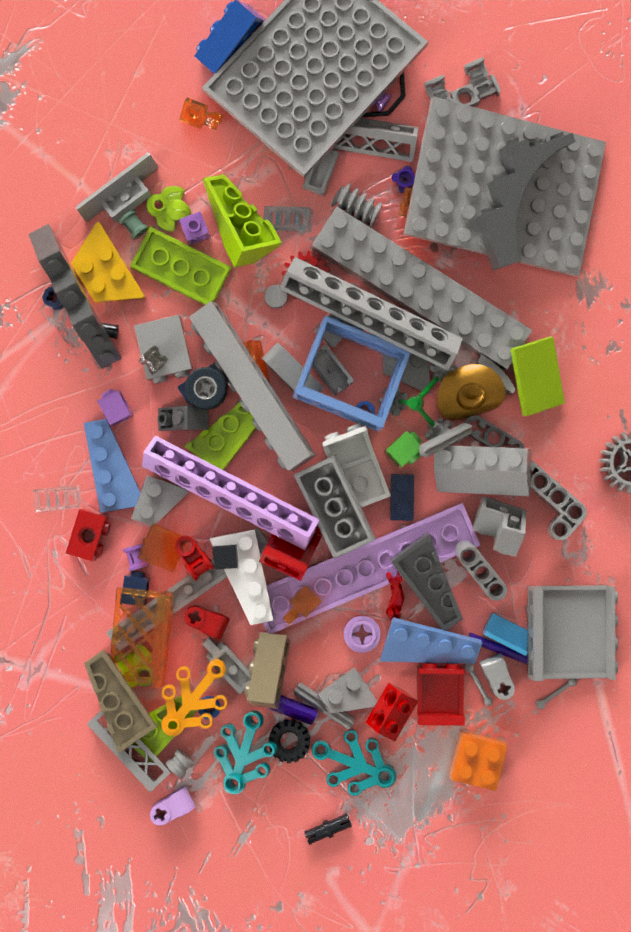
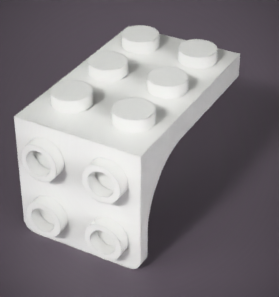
[322,423,391,507]

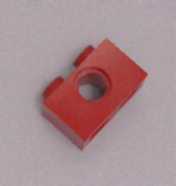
[65,509,111,562]

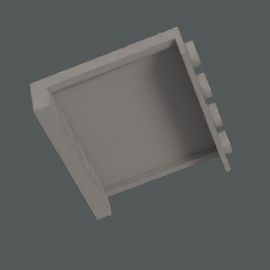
[527,585,618,681]

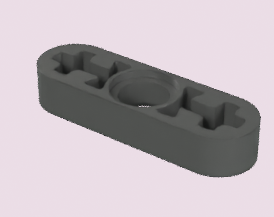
[464,415,524,448]

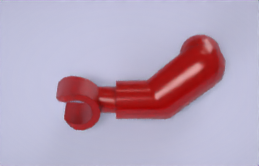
[386,571,405,620]

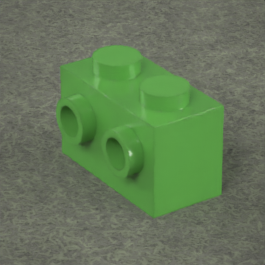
[384,431,422,468]

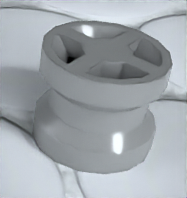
[165,749,195,778]

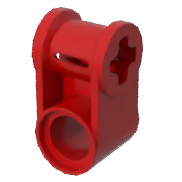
[175,535,214,581]
[184,605,230,640]

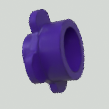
[392,166,415,193]

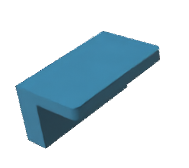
[482,613,528,656]

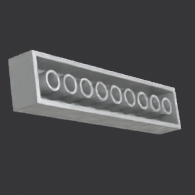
[312,206,532,372]

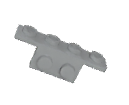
[75,153,159,223]

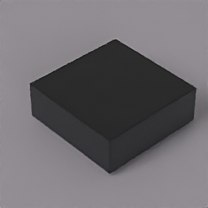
[213,544,239,570]

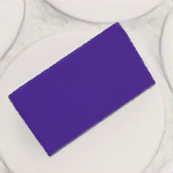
[270,695,318,725]

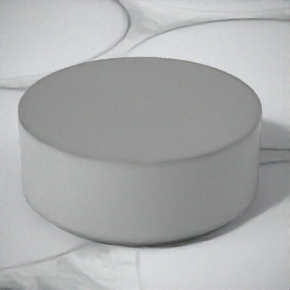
[264,285,288,309]

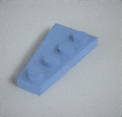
[84,419,140,513]
[380,617,482,664]

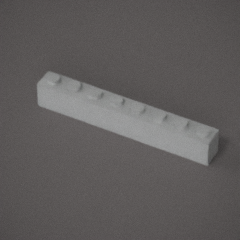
[189,301,316,471]

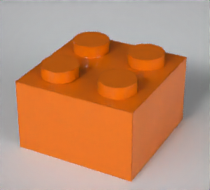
[448,730,507,791]

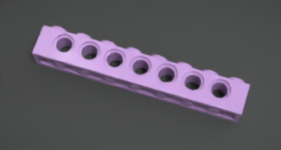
[142,436,319,550]

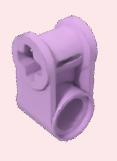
[150,786,196,825]

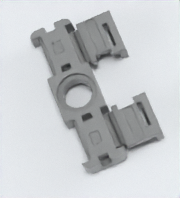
[424,57,501,107]

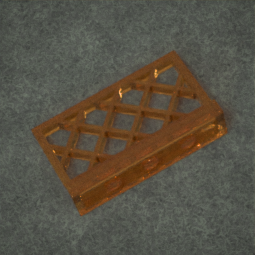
[110,587,174,688]

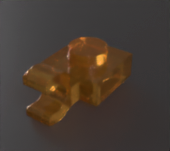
[179,97,223,130]
[283,585,322,625]

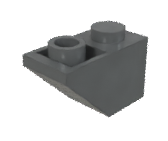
[157,406,209,431]

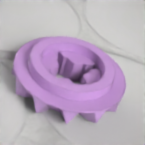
[344,615,380,653]

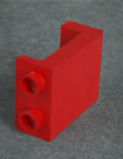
[259,526,322,581]
[417,663,465,726]

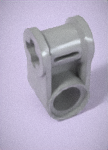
[479,653,515,700]

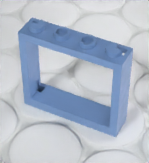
[292,316,410,432]

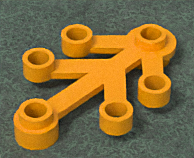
[161,659,227,736]

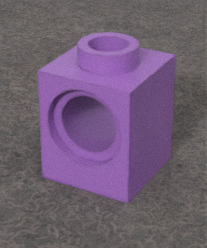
[179,211,211,246]
[97,389,133,426]

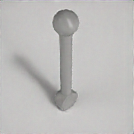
[464,664,493,706]
[536,679,577,709]

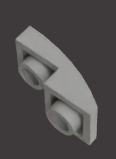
[475,355,515,396]

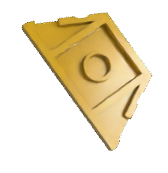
[71,221,145,303]

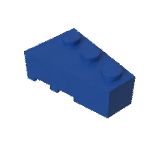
[194,0,265,74]

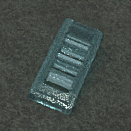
[264,206,313,232]

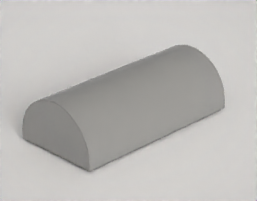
[294,455,376,559]

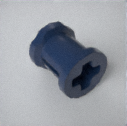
[42,286,64,310]

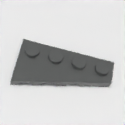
[390,532,463,631]

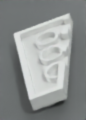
[210,529,274,625]

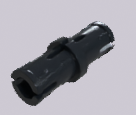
[304,813,352,845]

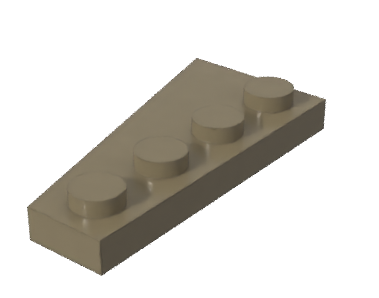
[84,649,157,753]

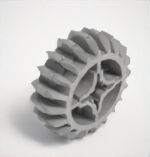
[599,432,631,494]

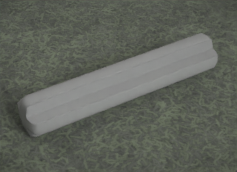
[419,423,473,457]
[294,683,355,729]

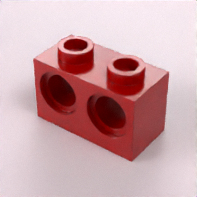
[365,682,418,741]

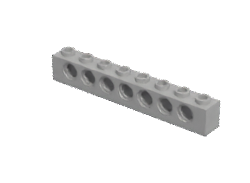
[279,257,463,371]

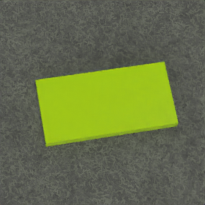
[130,226,232,305]

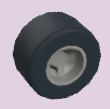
[185,367,227,410]

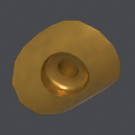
[437,365,506,421]

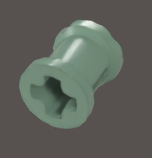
[119,209,149,240]

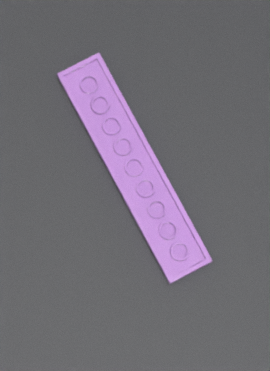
[263,503,480,634]

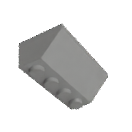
[434,446,532,496]

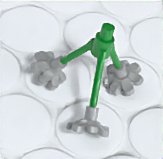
[379,363,458,440]

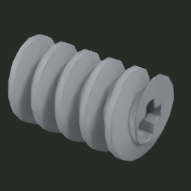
[331,183,382,228]

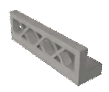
[332,118,419,162]
[87,710,171,792]

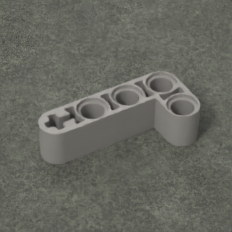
[530,460,587,540]

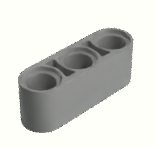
[261,342,324,405]
[455,540,507,601]

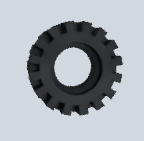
[268,719,310,764]

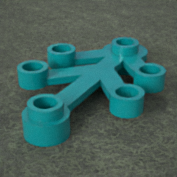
[214,710,277,794]
[312,729,396,796]

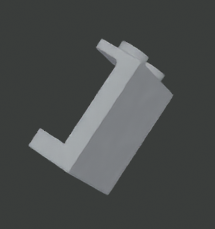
[134,315,193,384]

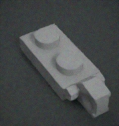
[202,636,251,695]

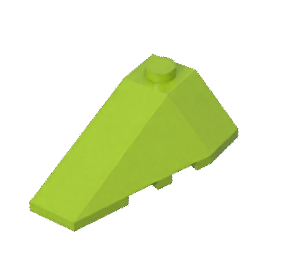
[203,174,282,268]

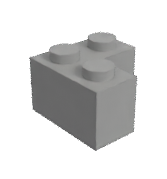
[473,496,527,557]

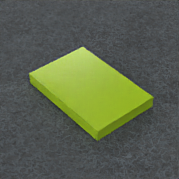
[510,336,565,416]

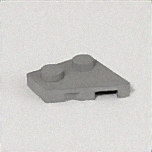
[383,353,430,394]
[131,475,189,526]
[317,668,377,714]

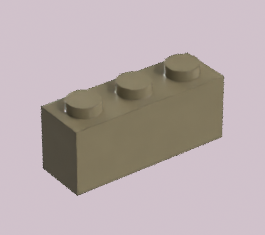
[245,632,291,709]

